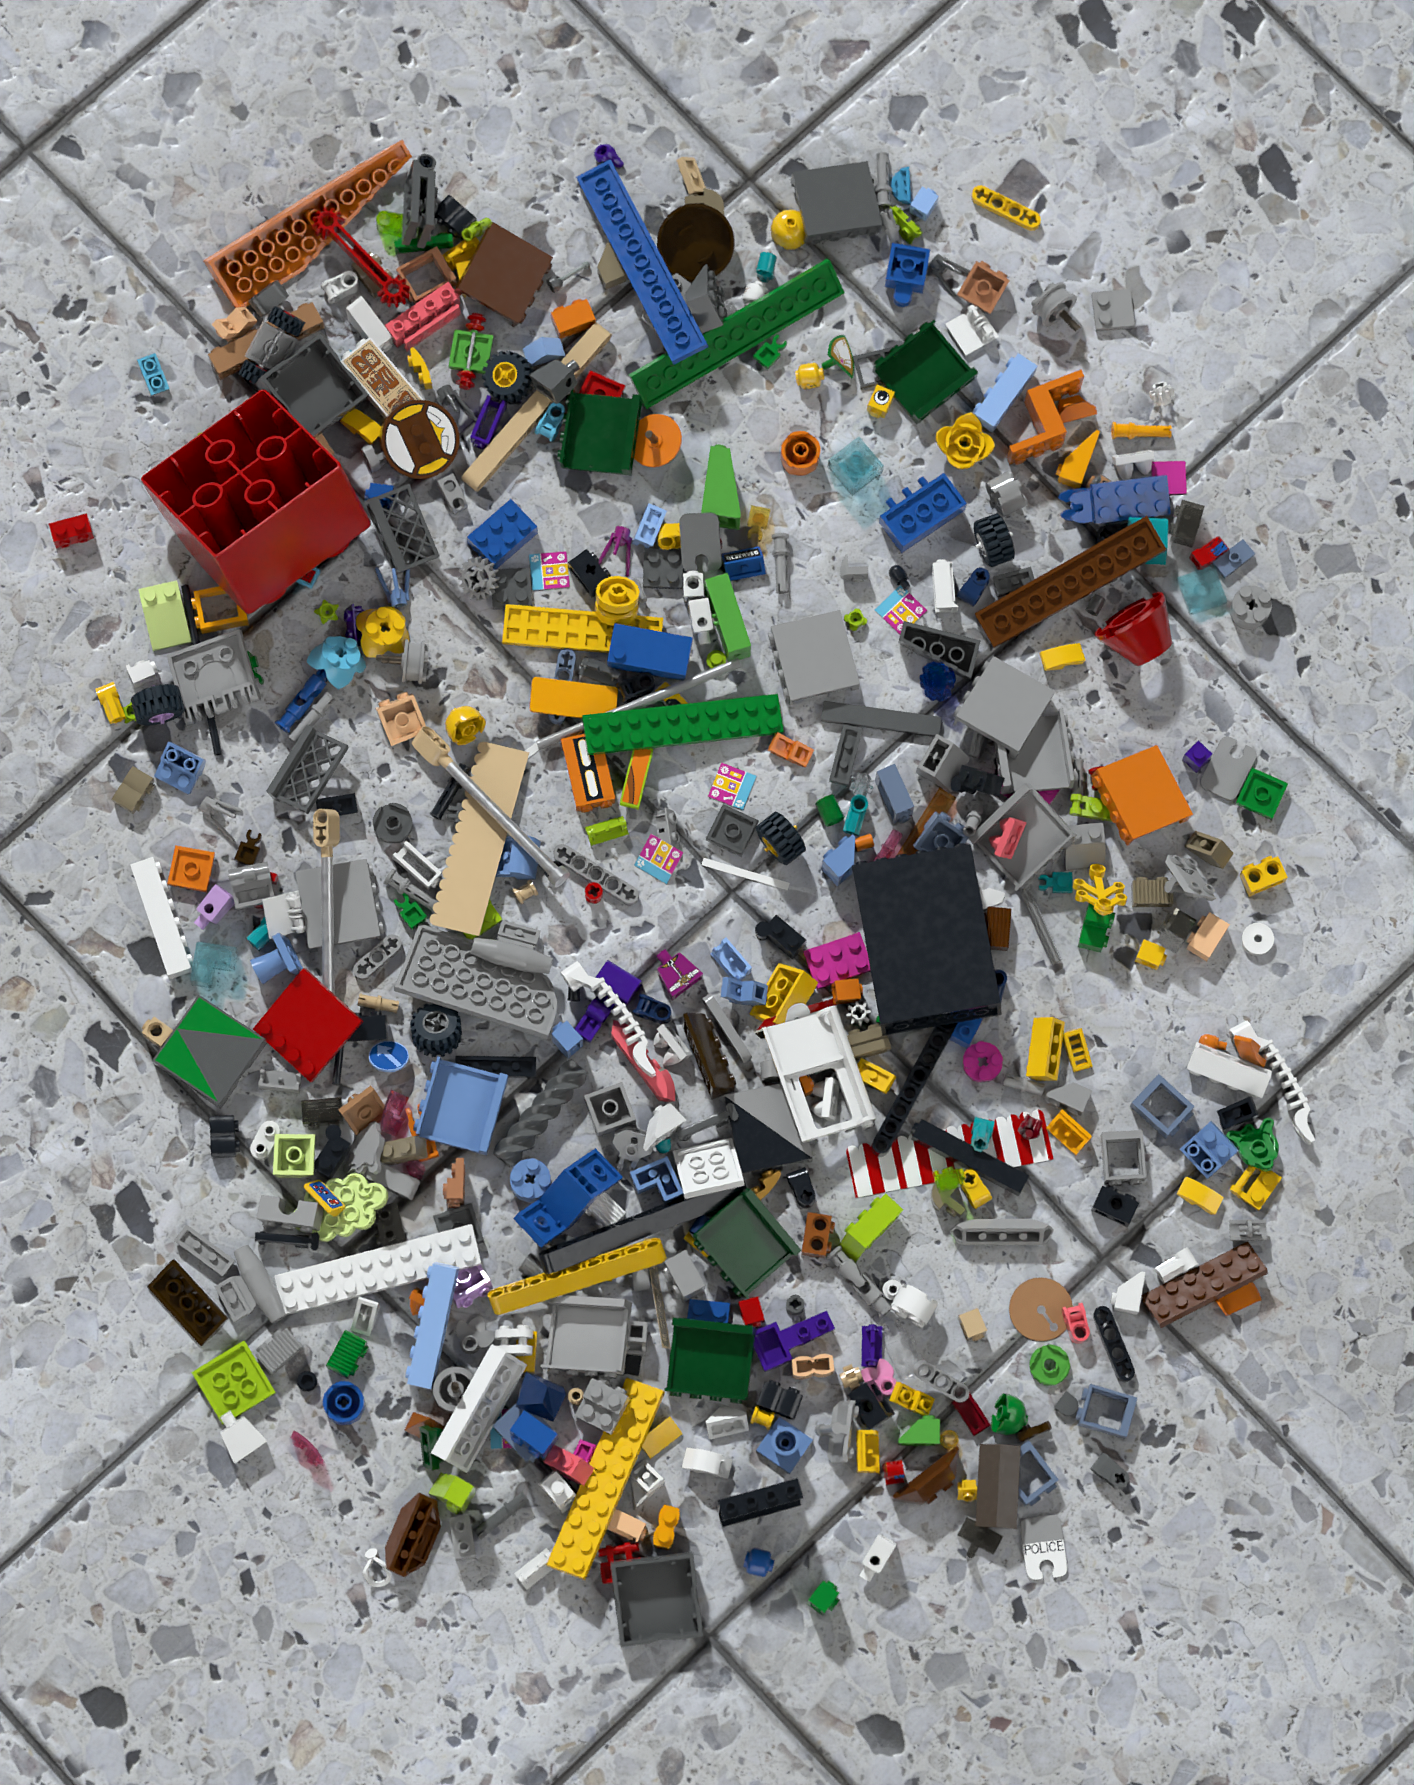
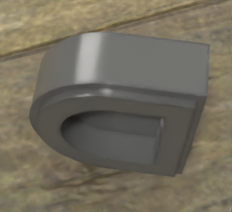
[1053,1391,1078,1416]

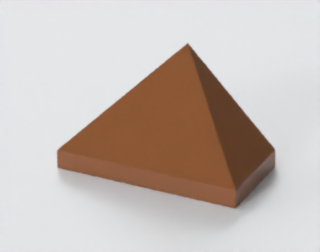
[404,1412,445,1438]

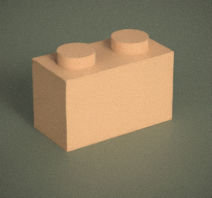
[1186,912,1230,962]

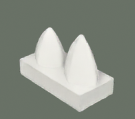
[1112,450,1155,480]
[653,1023,693,1066]
[811,1077,840,1122]

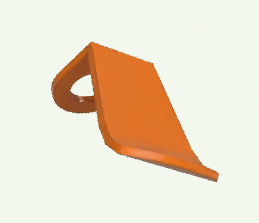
[1216,1282,1262,1316]

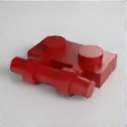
[598,1542,640,1584]

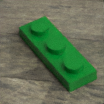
[394,233,453,254]

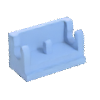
[632,503,667,548]
[710,937,752,981]

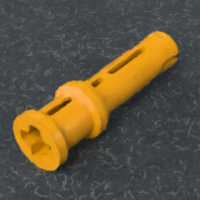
[1111,422,1172,440]

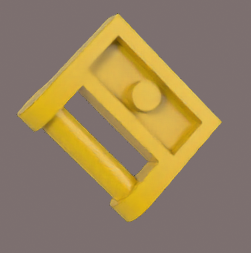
[1229,1165,1282,1211]

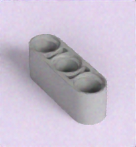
[362,1162,421,1201]
[913,1360,969,1402]

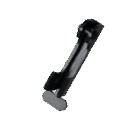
[255,1231,320,1251]

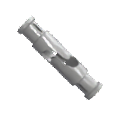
[826,1246,892,1319]

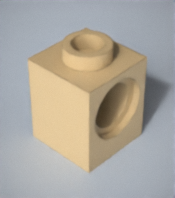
[142,1017,173,1048]
[958,1308,987,1342]

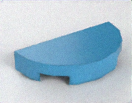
[891,167,911,205]

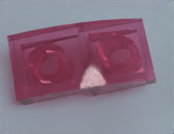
[381,1090,409,1137]
[290,1430,325,1467]

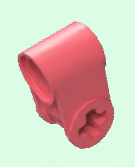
[1062,1303,1090,1344]

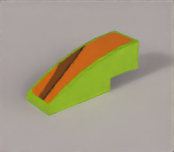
[619,749,654,810]

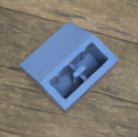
[821,834,855,887]

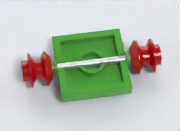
[448,313,493,390]

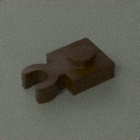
[234,829,262,866]
[1016,1421,1052,1443]

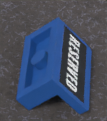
[721,546,766,581]

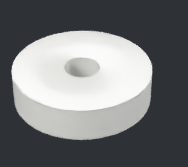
[1241,923,1274,956]

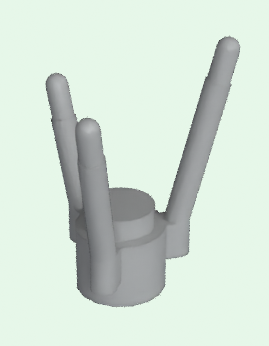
[200,796,242,842]

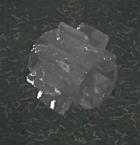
[849,773,874,797]

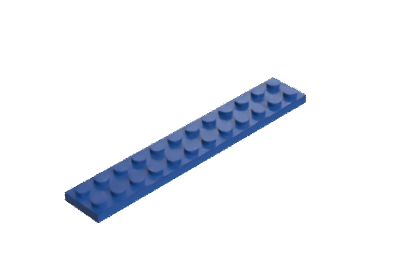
[576,159,708,365]

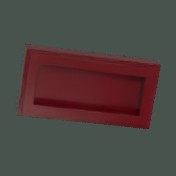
[951,1392,991,1437]

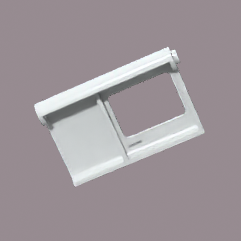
[762,1006,876,1142]

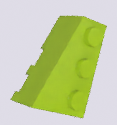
[838,1193,904,1263]
[428,1472,476,1515]

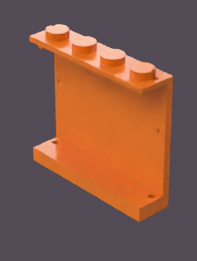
[1091,745,1193,846]

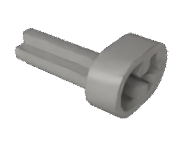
[361,444,387,473]

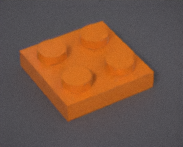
[167,845,215,893]

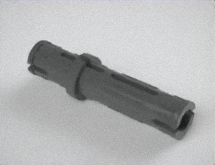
[473,1492,530,1540]

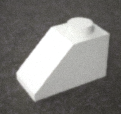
[1110,1271,1145,1315]

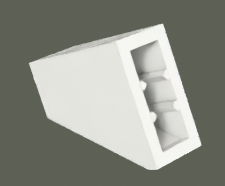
[346,296,393,353]

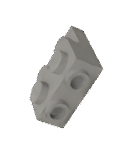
[575,1377,630,1435]

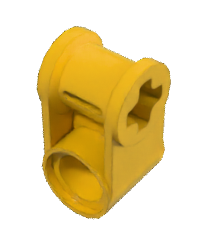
[657,523,681,550]
[958,1170,992,1210]

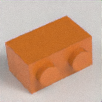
[551,299,596,339]

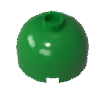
[991,1393,1028,1436]

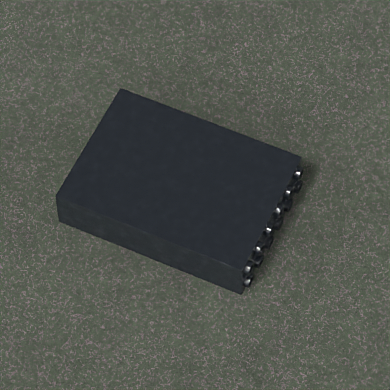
[852,843,1002,1036]

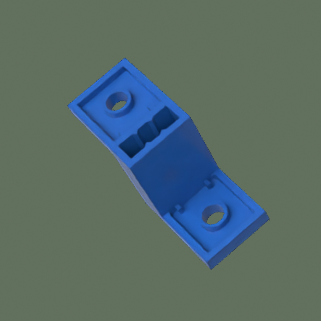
[513,1148,623,1248]

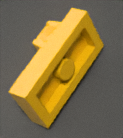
[857,1058,896,1094]

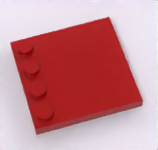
[253,968,363,1082]

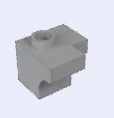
[626,1321,648,1356]

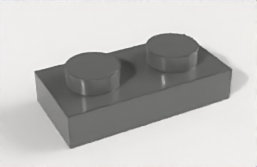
[993,567,1035,597]

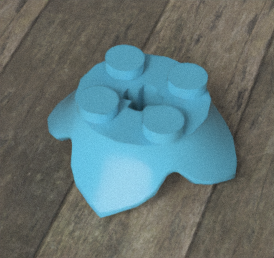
[306,636,366,690]

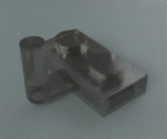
[957,1517,1003,1560]

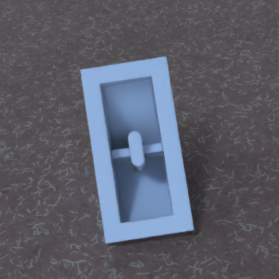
[523,337,565,366]

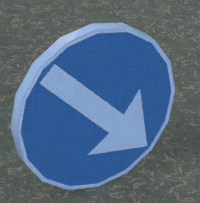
[369,1041,409,1072]

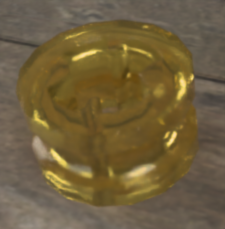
[940,1430,959,1449]

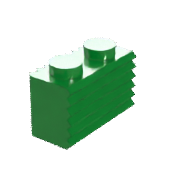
[326,1330,369,1379]

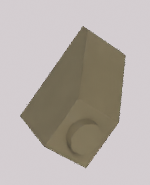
[1185,830,1234,869]

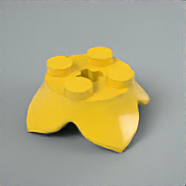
[936,412,995,469]
[356,606,410,658]

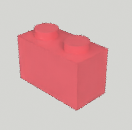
[544,1445,594,1486]

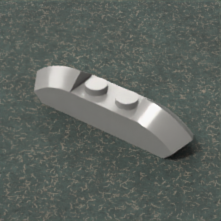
[950,1219,1054,1245]

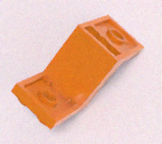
[1007,370,1084,465]

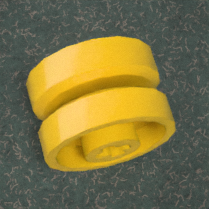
[595,576,640,626]

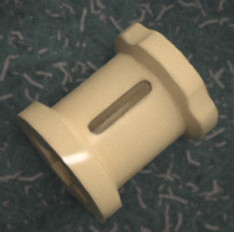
[512,880,538,905]

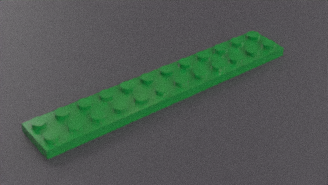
[629,259,845,409]

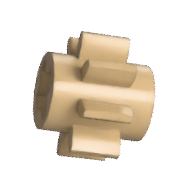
[839,1364,864,1391]

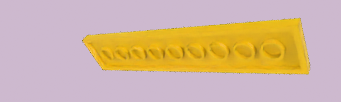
[546,1377,665,1580]

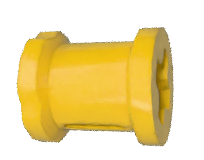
[750,1406,775,1430]

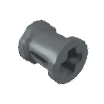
[786,1295,805,1316]

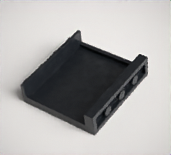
[716,1478,803,1528]

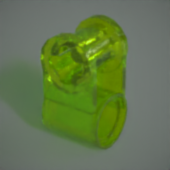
[376,211,403,238]

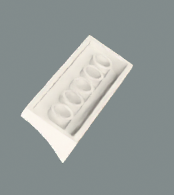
[431,1344,527,1473]

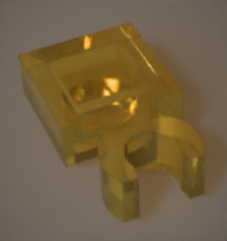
[747,505,770,542]

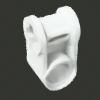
[321,271,360,304]

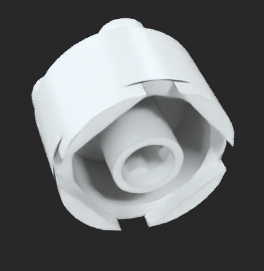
[891,1283,938,1329]

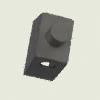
[530,360,580,404]

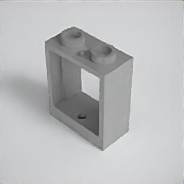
[1100,1130,1147,1186]

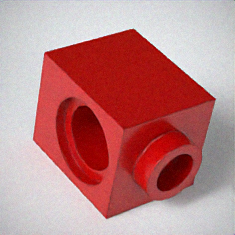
[738,1296,765,1328]

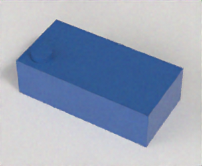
[607,623,693,681]

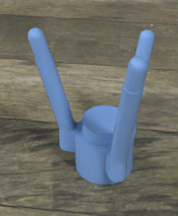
[375,567,410,608]

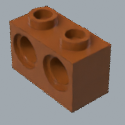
[801,1212,835,1259]

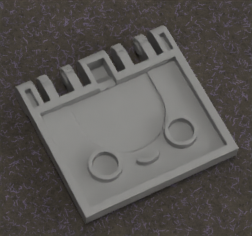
[166,629,261,726]

